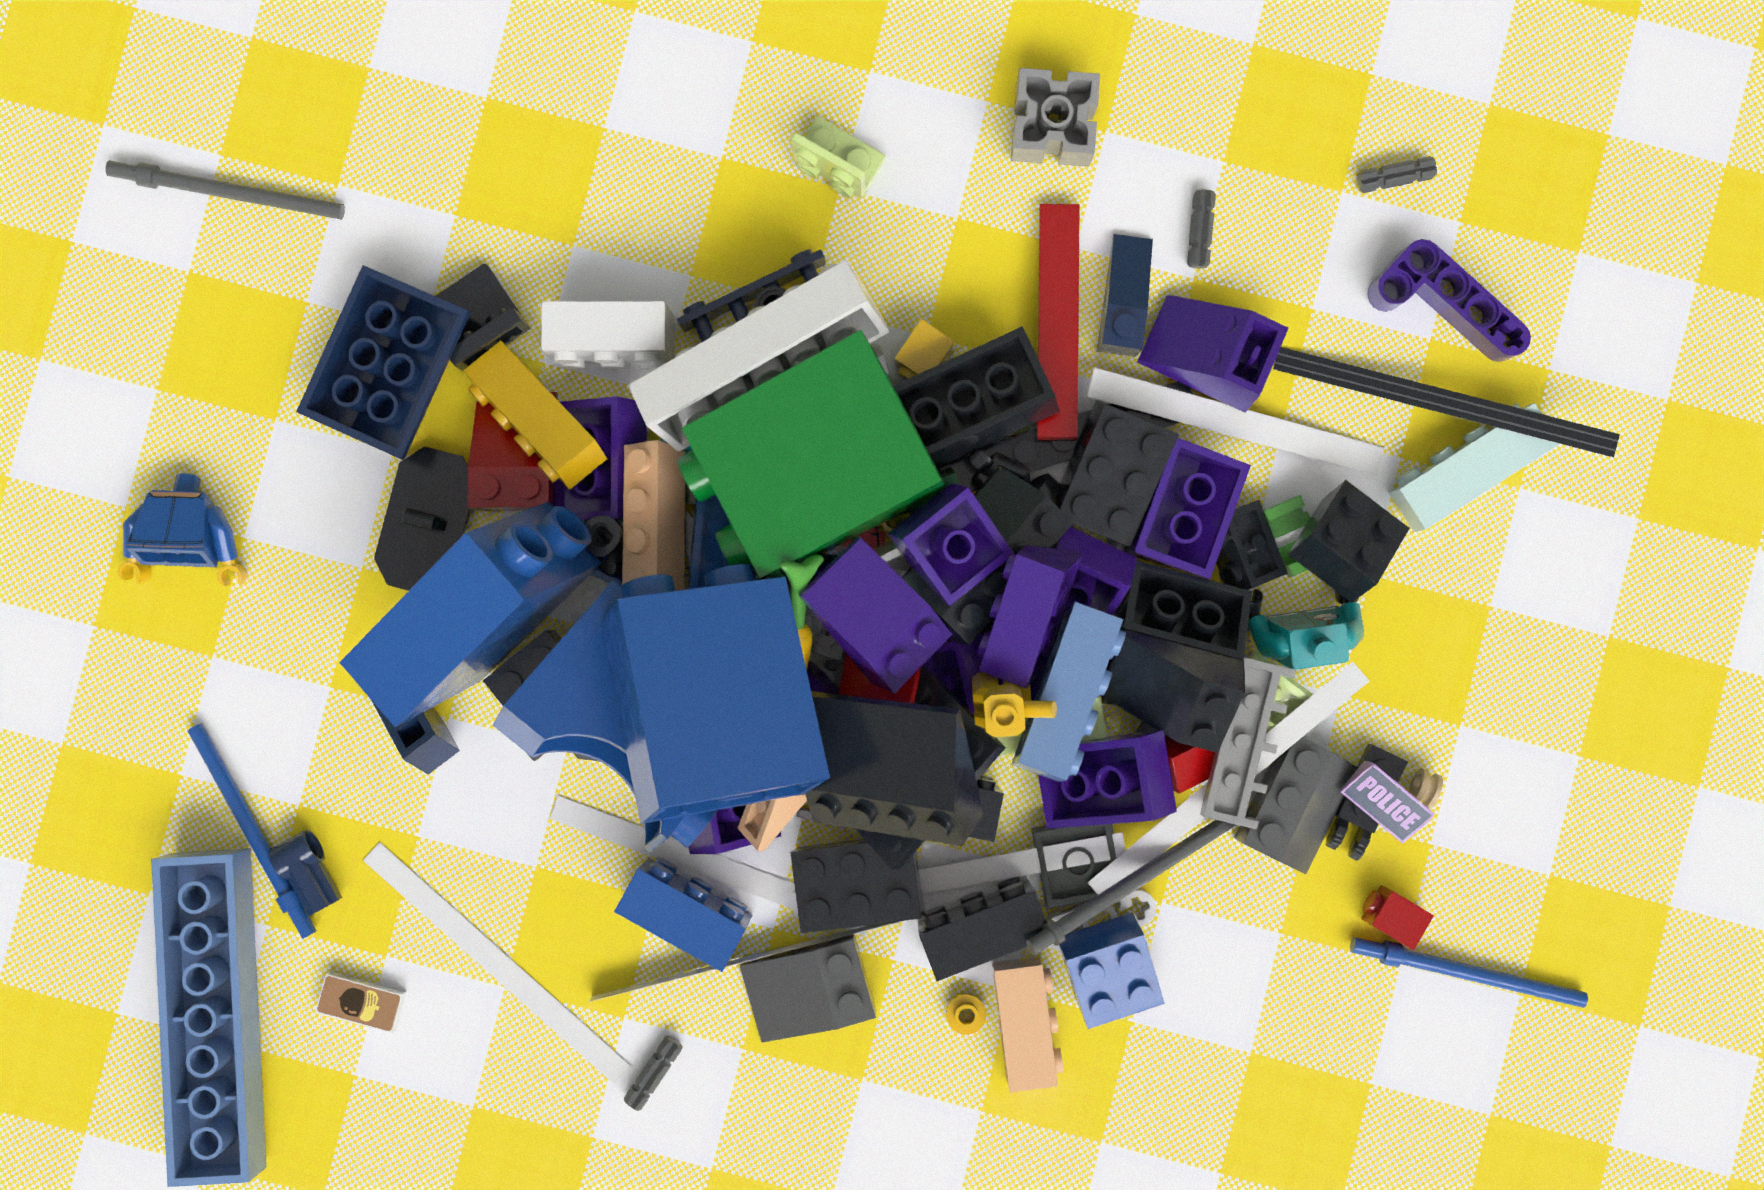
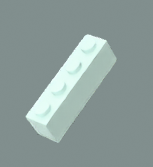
[1388,403,1559,532]

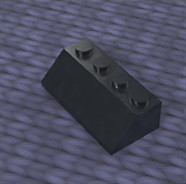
[901,467,1073,645]

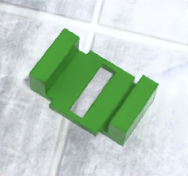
[1263,495,1310,577]

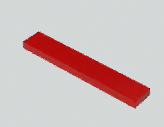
[1037,204,1080,440]

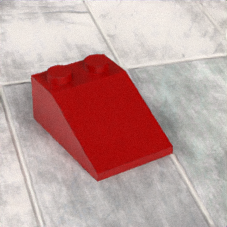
[468,392,558,511]

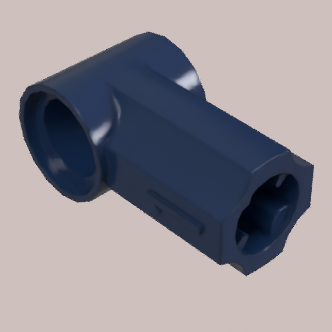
[269,829,343,916]

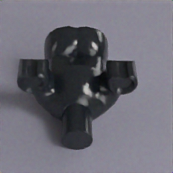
[585,516,623,577]

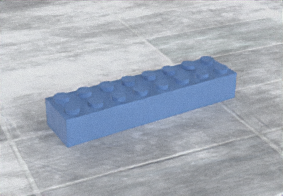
[151,848,267,1187]

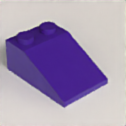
[799,537,952,694]

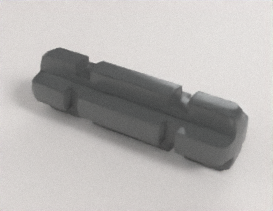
[1357,156,1437,193]
[1187,189,1216,269]
[624,1035,683,1111]

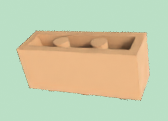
[992,958,1064,1092]

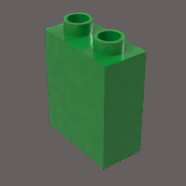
[677,330,947,579]

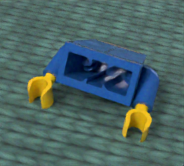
[118,473,248,586]

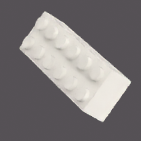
[628,260,889,452]

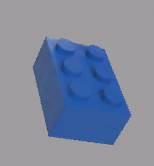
[614,857,753,972]

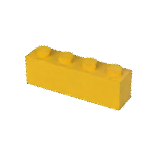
[463,340,607,490]

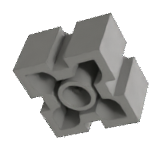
[1011,68,1100,167]

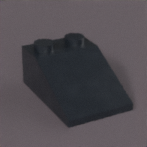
[1100,630,1245,753]

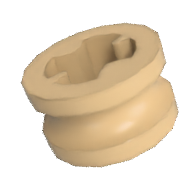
[1409,768,1443,809]

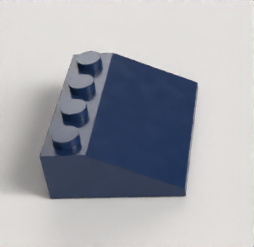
[296,265,471,460]

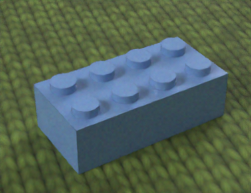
[1011,602,1126,782]

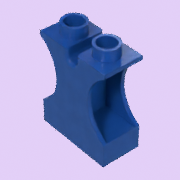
[492,581,718,853]

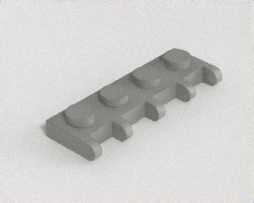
[1200,657,1296,829]

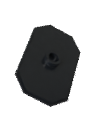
[374,446,470,591]

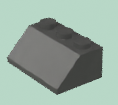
[1234,737,1358,874]

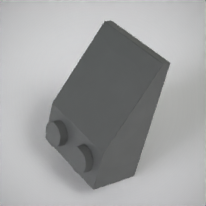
[740,934,876,1043]

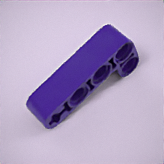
[1367,239,1531,362]

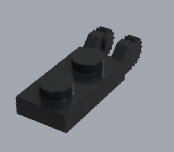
[1325,744,1408,861]

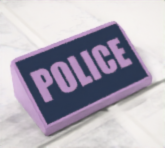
[1339,761,1435,843]

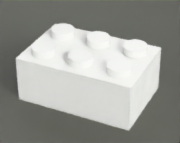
[541,301,675,370]

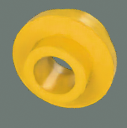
[946,993,986,1035]

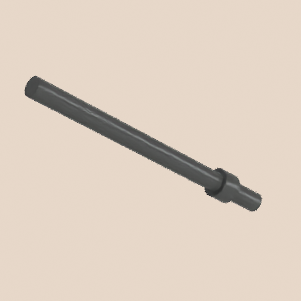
[105,160,345,220]

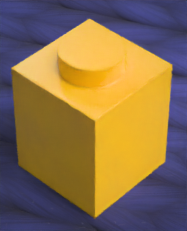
[894,319,955,380]

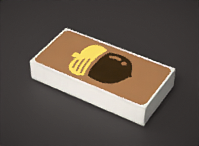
[315,971,406,1033]

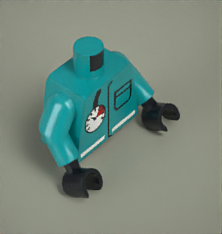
[1248,589,1364,670]

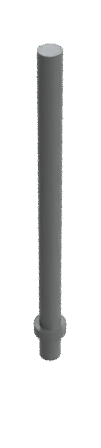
[1026,820,1236,955]

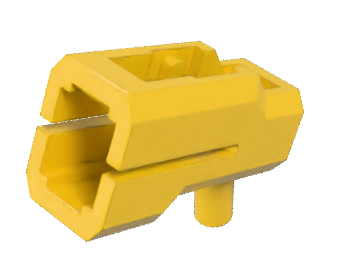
[972,672,1057,737]

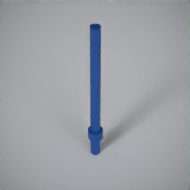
[187,723,317,939]
[1350,937,1588,1008]

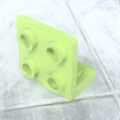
[790,116,886,199]

